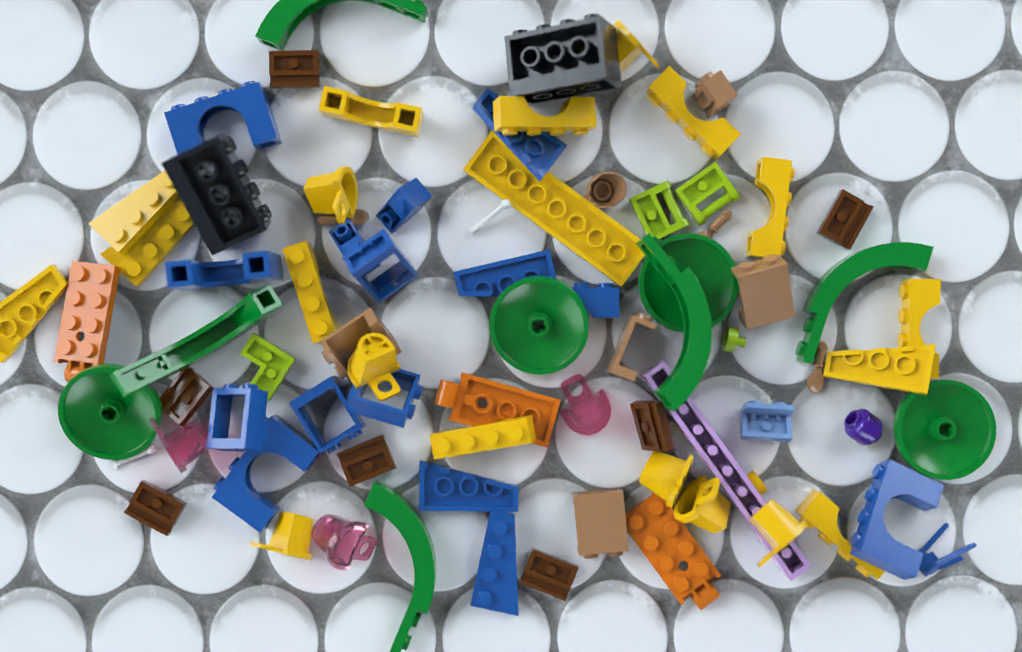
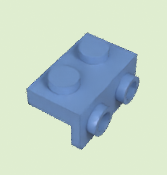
[740,400,794,442]

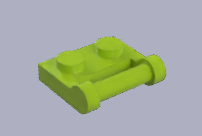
[674,161,740,227]
[629,180,690,239]

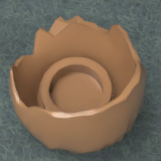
[584,171,627,209]

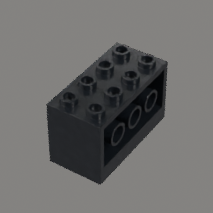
[504,14,622,105]
[161,132,273,256]

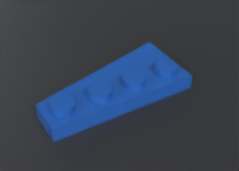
[472,88,567,182]
[453,249,556,297]
[419,460,518,512]
[470,509,519,616]

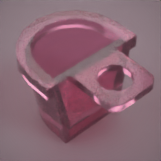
[559,374,611,435]
[150,417,208,473]
[311,514,377,571]

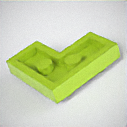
[240,333,296,401]

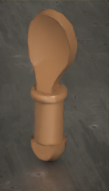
[317,209,369,226]
[698,210,732,238]
[807,341,828,393]

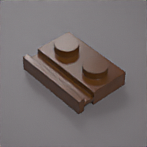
[269,50,320,89]
[817,189,874,250]
[160,366,214,427]
[630,400,675,451]
[337,434,396,487]
[124,480,187,536]
[519,547,579,601]

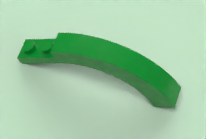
[255,0,428,51]
[636,233,712,411]
[795,242,934,364]
[110,284,282,397]
[364,480,437,652]

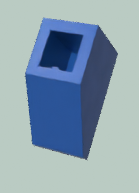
[376,178,432,234]
[329,218,381,275]
[571,283,619,318]

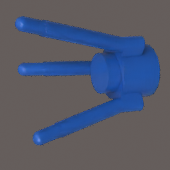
[917,523,977,577]

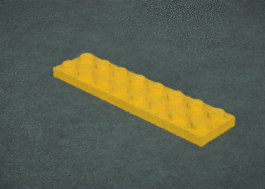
[463,131,645,287]

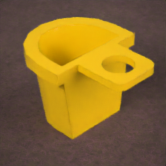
[614,20,660,73]
[303,166,358,224]
[347,333,401,401]
[639,451,694,508]
[673,475,731,534]
[749,499,808,567]
[250,511,314,561]

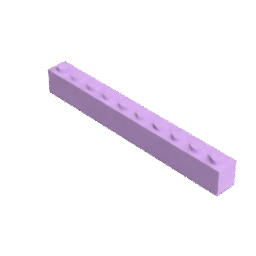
[641,361,812,581]

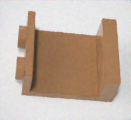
[731,255,795,330]
[321,307,402,385]
[606,313,657,382]
[572,488,629,559]

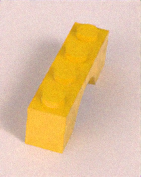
[646,66,741,159]
[318,86,424,138]
[493,96,597,136]
[745,157,795,259]
[282,241,339,344]
[898,278,941,379]
[429,415,536,459]
[795,489,885,580]

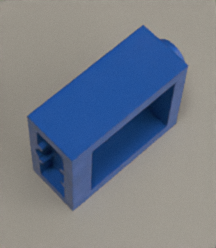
[342,229,419,304]
[346,369,423,428]
[289,376,366,454]
[206,384,268,452]

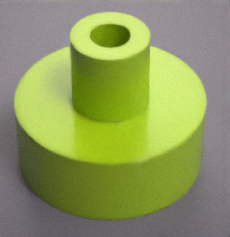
[722,327,746,353]

